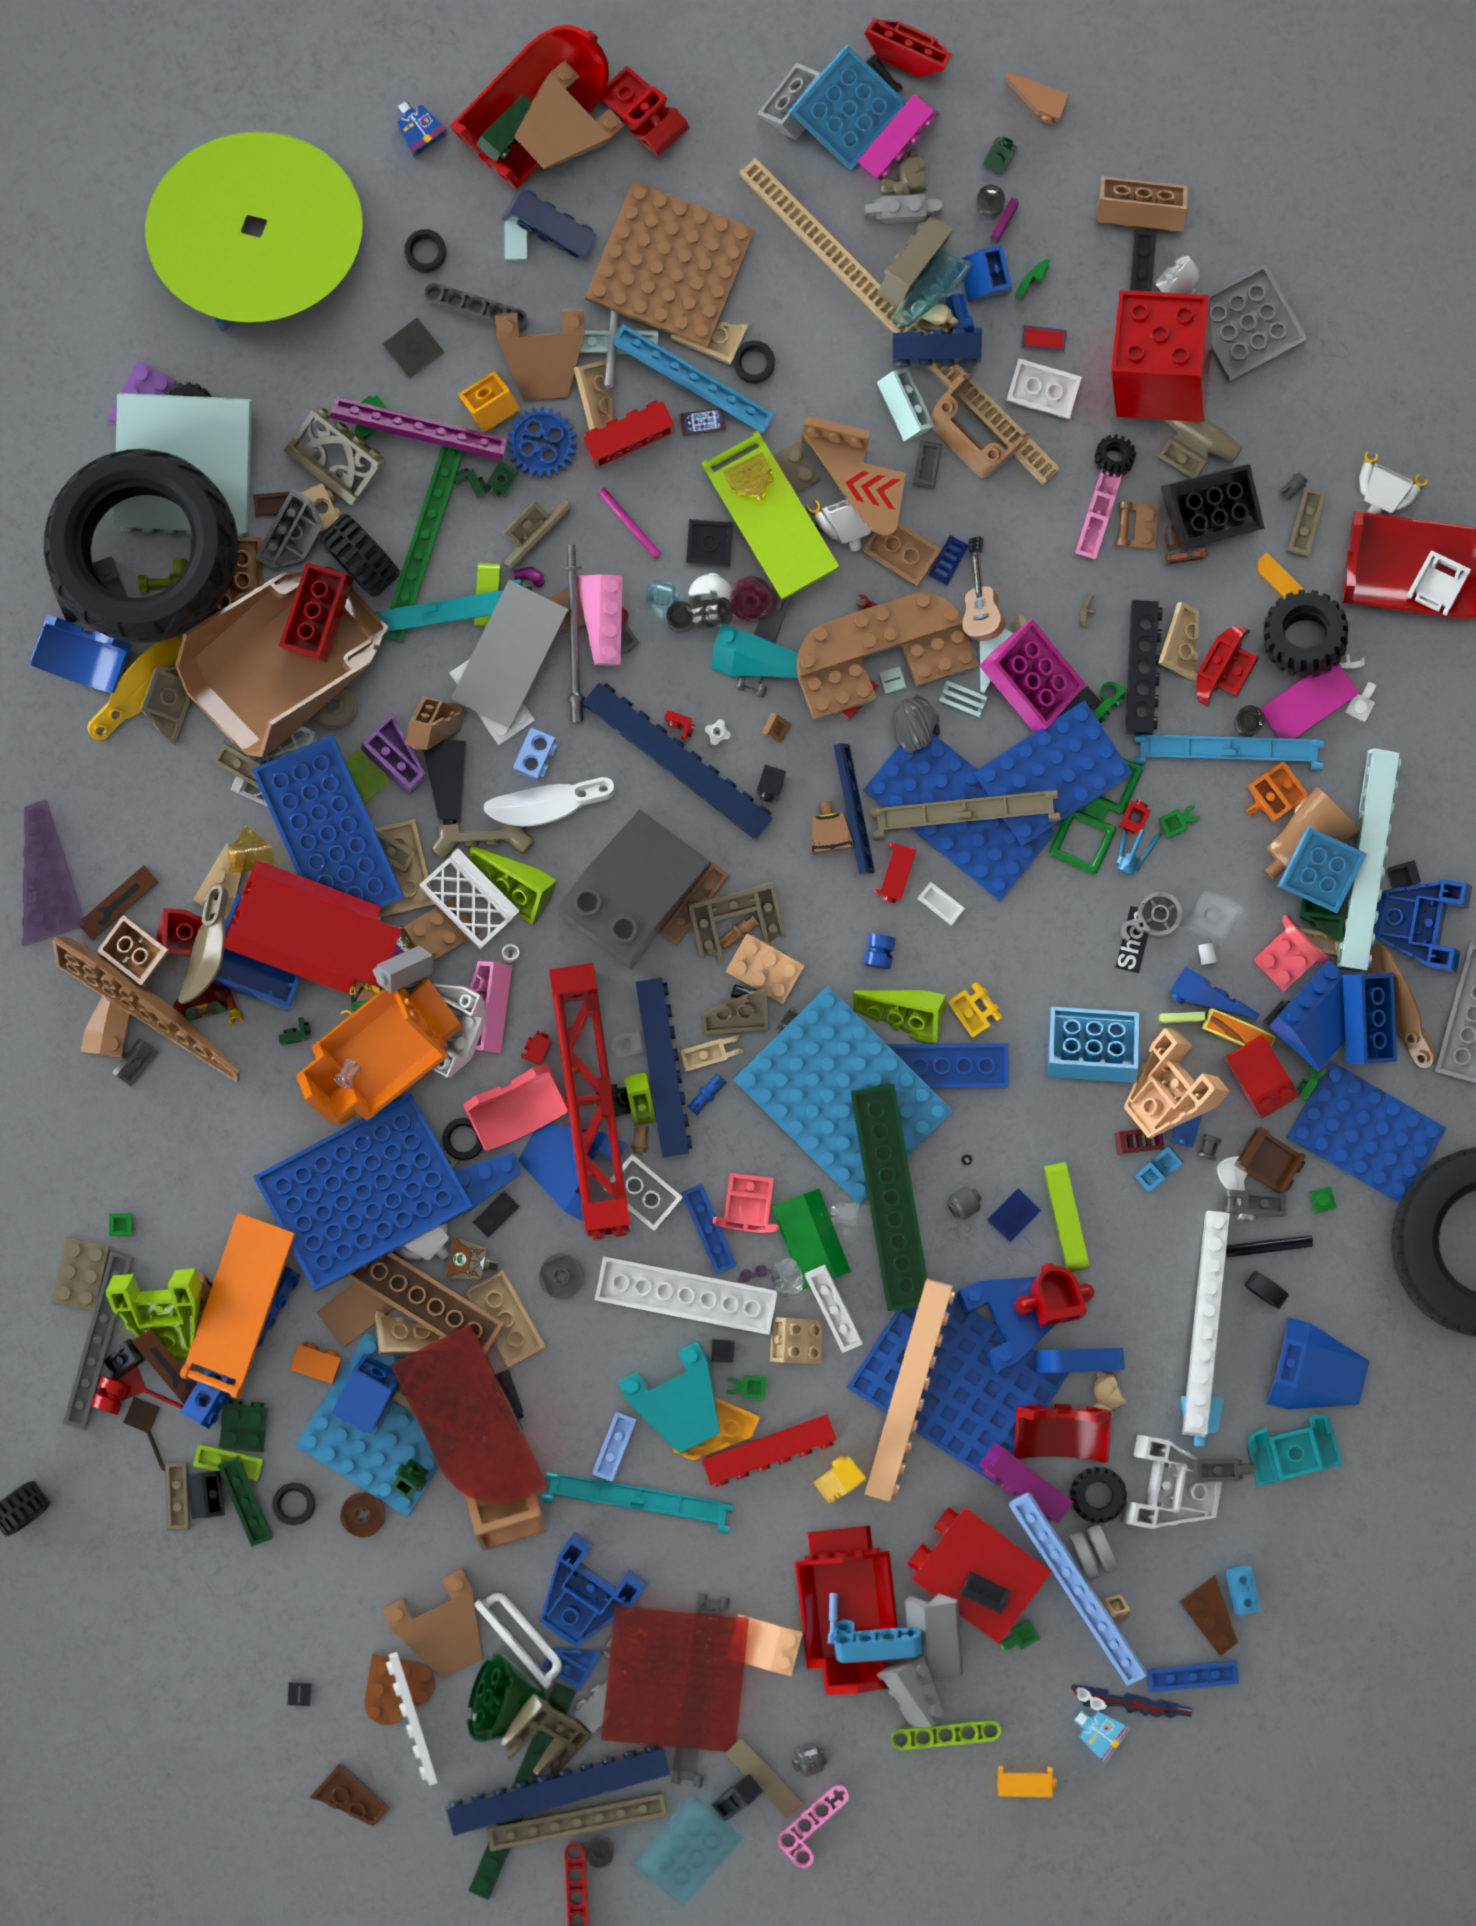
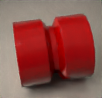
[91,1376,129,1415]

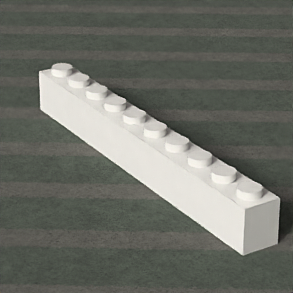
[1182,1210,1230,1437]

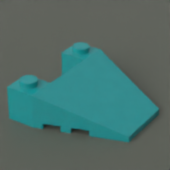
[618,1342,720,1454]

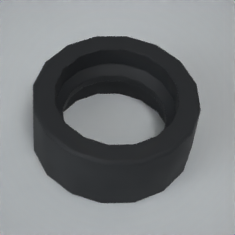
[404,229,446,273]
[734,340,775,384]
[442,1118,483,1160]
[1245,1271,1289,1309]
[272,1483,316,1525]

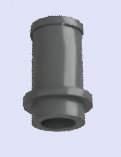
[1280,472,1308,500]

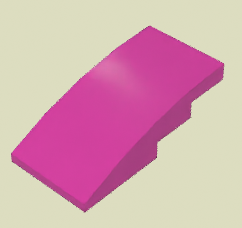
[1259,664,1360,738]

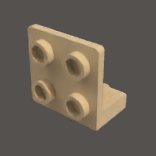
[769,1317,823,1365]

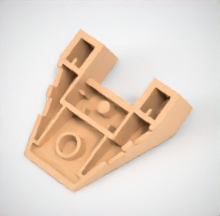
[1124,1028,1230,1138]

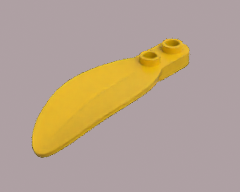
[87,636,181,741]

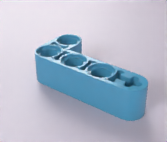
[834,1620,923,1663]

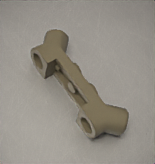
[431,823,534,859]

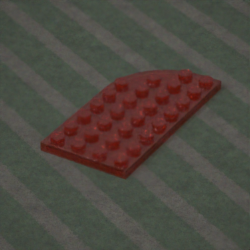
[390,1324,549,1503]

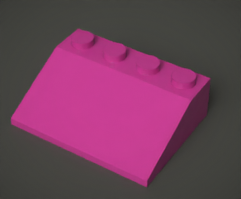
[980,619,1086,732]

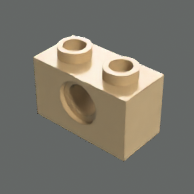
[300,483,342,537]

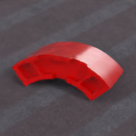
[1014,1404,1112,1463]

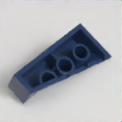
[892,328,982,367]

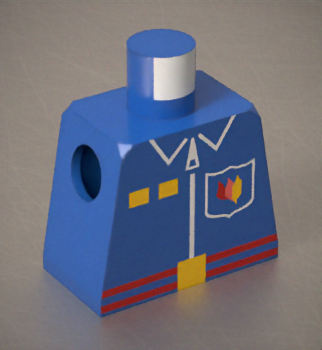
[397,101,448,158]

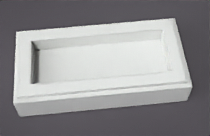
[917,882,966,926]

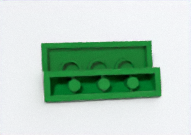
[772,1189,851,1290]

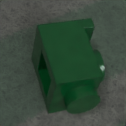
[486,460,519,497]

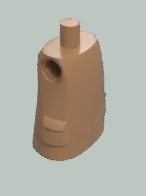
[1265,787,1360,880]

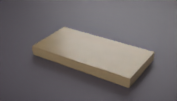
[465,1269,546,1369]

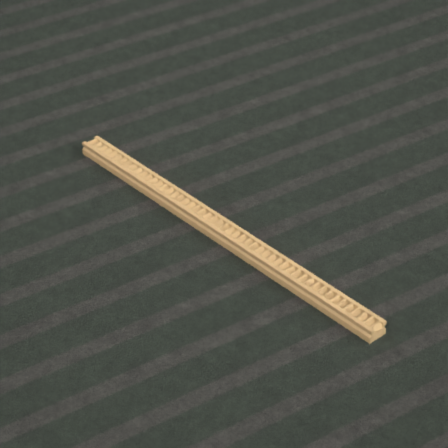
[739,157,1060,486]

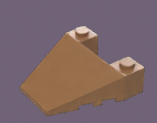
[514,60,625,169]
[495,308,585,401]
[381,1568,483,1679]

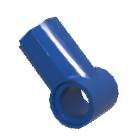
[945,293,974,333]

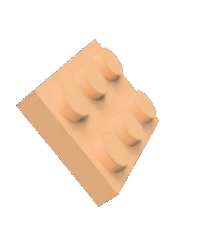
[725,933,805,1004]

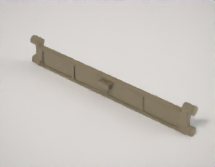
[871,790,1061,840]

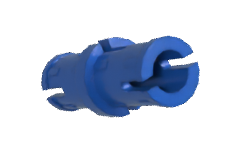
[687,1073,727,1116]

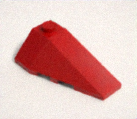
[156,908,203,956]

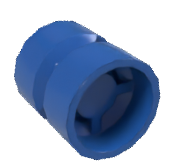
[863,933,896,969]

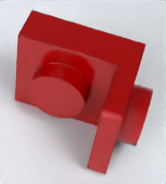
[664,710,695,741]

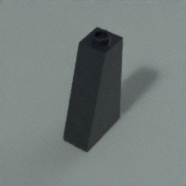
[423,740,467,825]

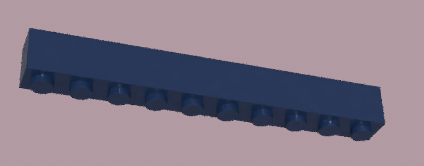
[583,682,773,841]
[446,1744,671,1836]

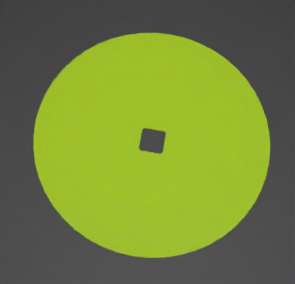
[145,132,363,323]

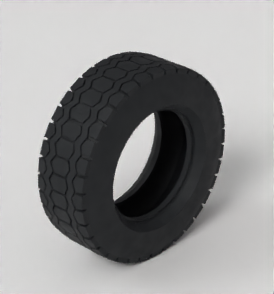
[1391,1147,1476,1336]

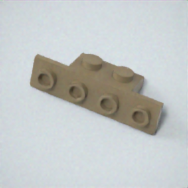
[503,500,572,568]

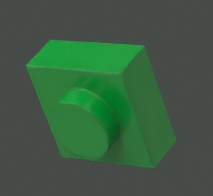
[1309,1187,1337,1214]
[109,1213,133,1236]

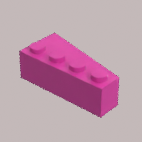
[857,94,939,179]

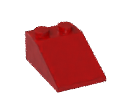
[1225,1035,1300,1119]

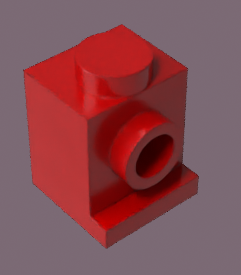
[1119,800,1151,836]
[520,1030,552,1066]

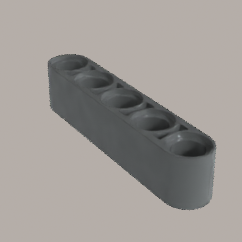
[424,282,528,333]

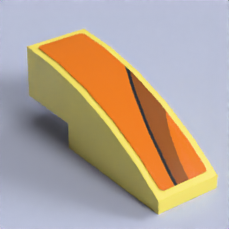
[1202,1008,1276,1048]

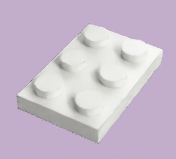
[1006,359,1082,420]

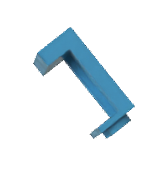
[1225,1565,1261,1616]

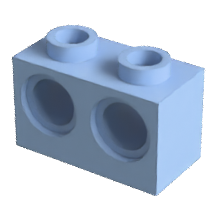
[513,728,558,780]

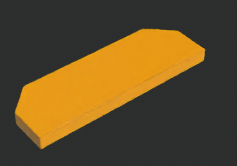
[1257,552,1308,599]

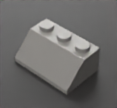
[758,63,821,140]

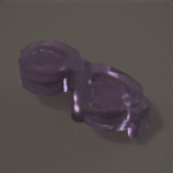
[738,1265,771,1282]

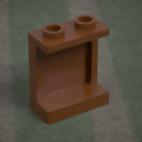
[1234,1127,1306,1193]

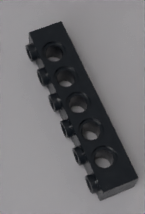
[1125,600,1163,735]

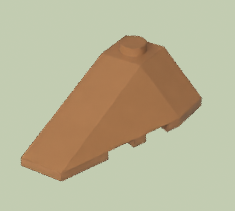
[81,969,132,1059]

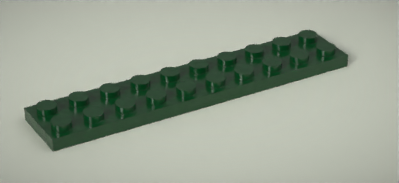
[850,1084,927,1311]

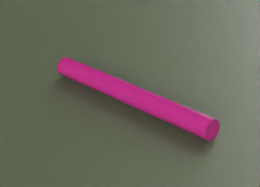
[598,487,662,559]

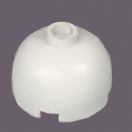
[1155,256,1200,294]
[688,573,732,614]

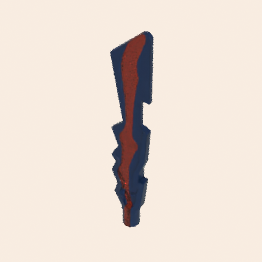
[1071,1684,1192,1718]

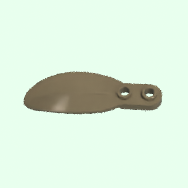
[178,885,228,1004]

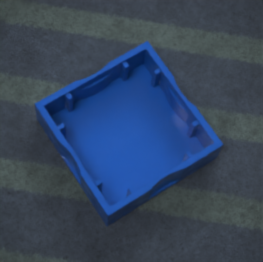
[212,894,301,1011]

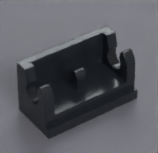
[959,1571,1011,1614]

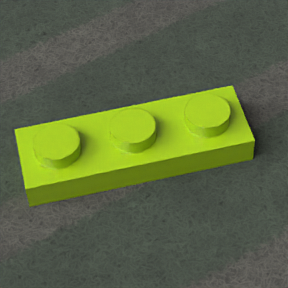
[193,1444,264,1481]

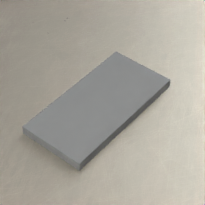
[451,580,569,728]

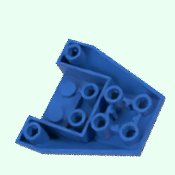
[1267,1317,1370,1409]

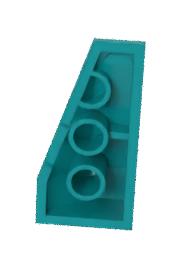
[711,623,798,678]

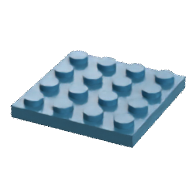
[788,45,907,170]

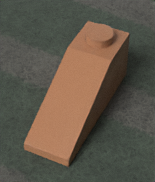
[1005,71,1069,124]

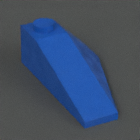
[1169,966,1260,1020]

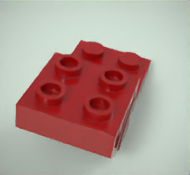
[600,66,690,157]

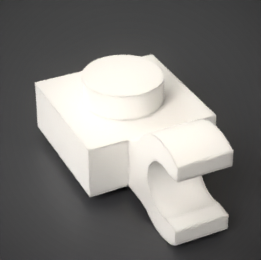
[1345,682,1377,723]

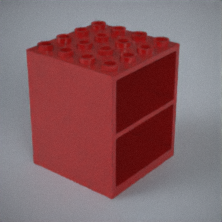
[1111,290,1212,422]

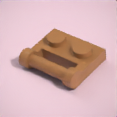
[1116,502,1159,550]

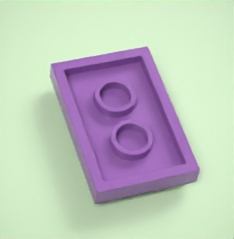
[107,360,177,424]

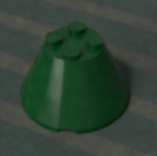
[467,1653,550,1743]

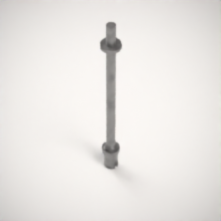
[562,545,585,722]

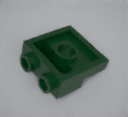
[219,1399,269,1453]

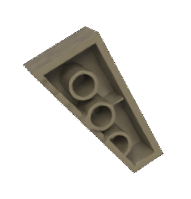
[877,215,953,309]

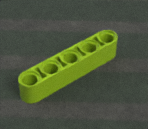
[1044,1162,1090,1272]
[891,1719,1001,1750]

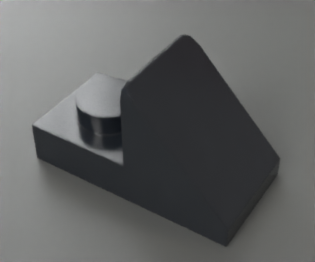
[104,1338,144,1380]

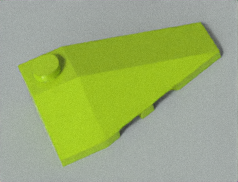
[468,846,557,925]
[853,990,946,1044]

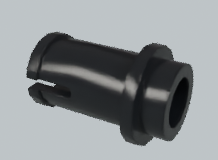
[731,984,757,998]

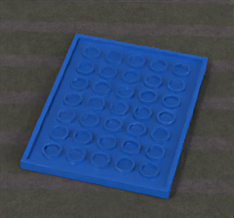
[253,1093,474,1293]

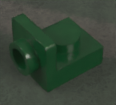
[278,1017,311,1045]

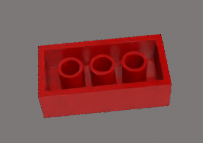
[583,400,675,469]
[279,562,354,663]

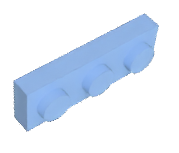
[592,1411,637,1482]

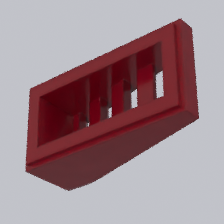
[1114,1129,1164,1155]

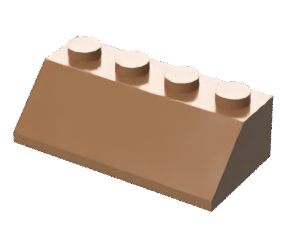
[1096,176,1188,232]

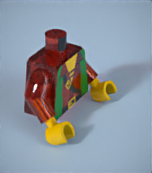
[173,981,243,1026]

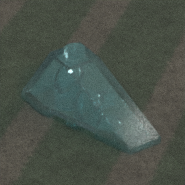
[890,250,973,327]

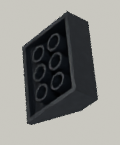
[1160,464,1265,550]

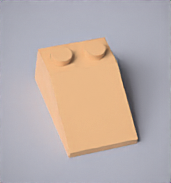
[727,1614,803,1676]

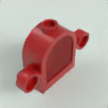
[1014,1263,1095,1328]

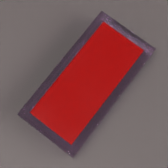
[1021,325,1067,353]

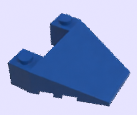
[1373,880,1472,974]
[518,1123,628,1222]
[955,1277,1056,1375]
[540,1532,648,1648]

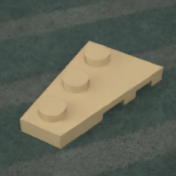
[671,322,749,365]
[1158,602,1199,681]

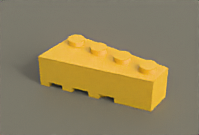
[813,1455,866,1504]

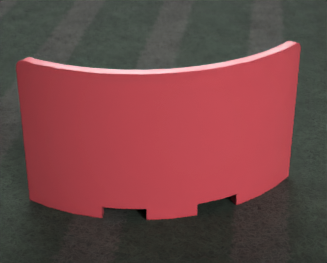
[463,1063,569,1151]

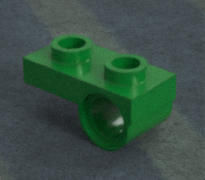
[1093,681,1126,723]

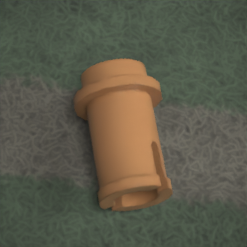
[631,1125,649,1153]

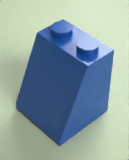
[331,1354,403,1434]

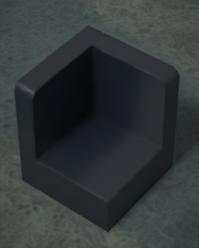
[1387,860,1421,889]
[711,1339,735,1363]

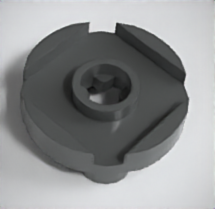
[539,1254,584,1299]

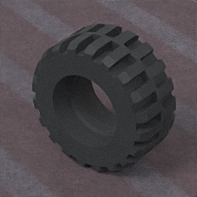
[319,514,400,597]
[1264,590,1348,678]

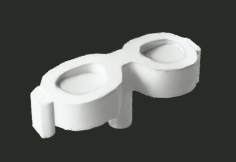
[1339,655,1365,670]
[1076,1687,1106,1711]

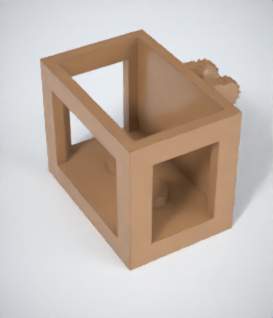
[463,1468,547,1551]

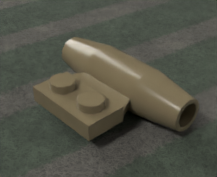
[1158,419,1242,478]

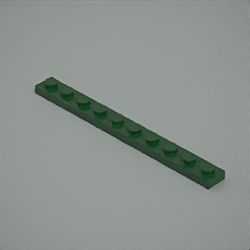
[468,1682,576,1900]

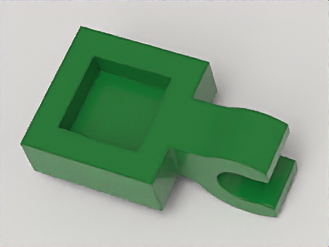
[1297,1065,1327,1101]
[999,1619,1041,1652]

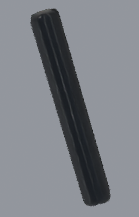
[1226,1235,1314,1257]

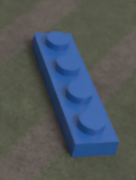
[681,1184,737,1274]
[1147,1661,1239,1692]

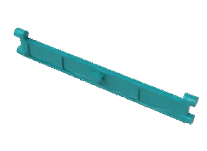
[375,579,522,633]
[541,1472,733,1534]

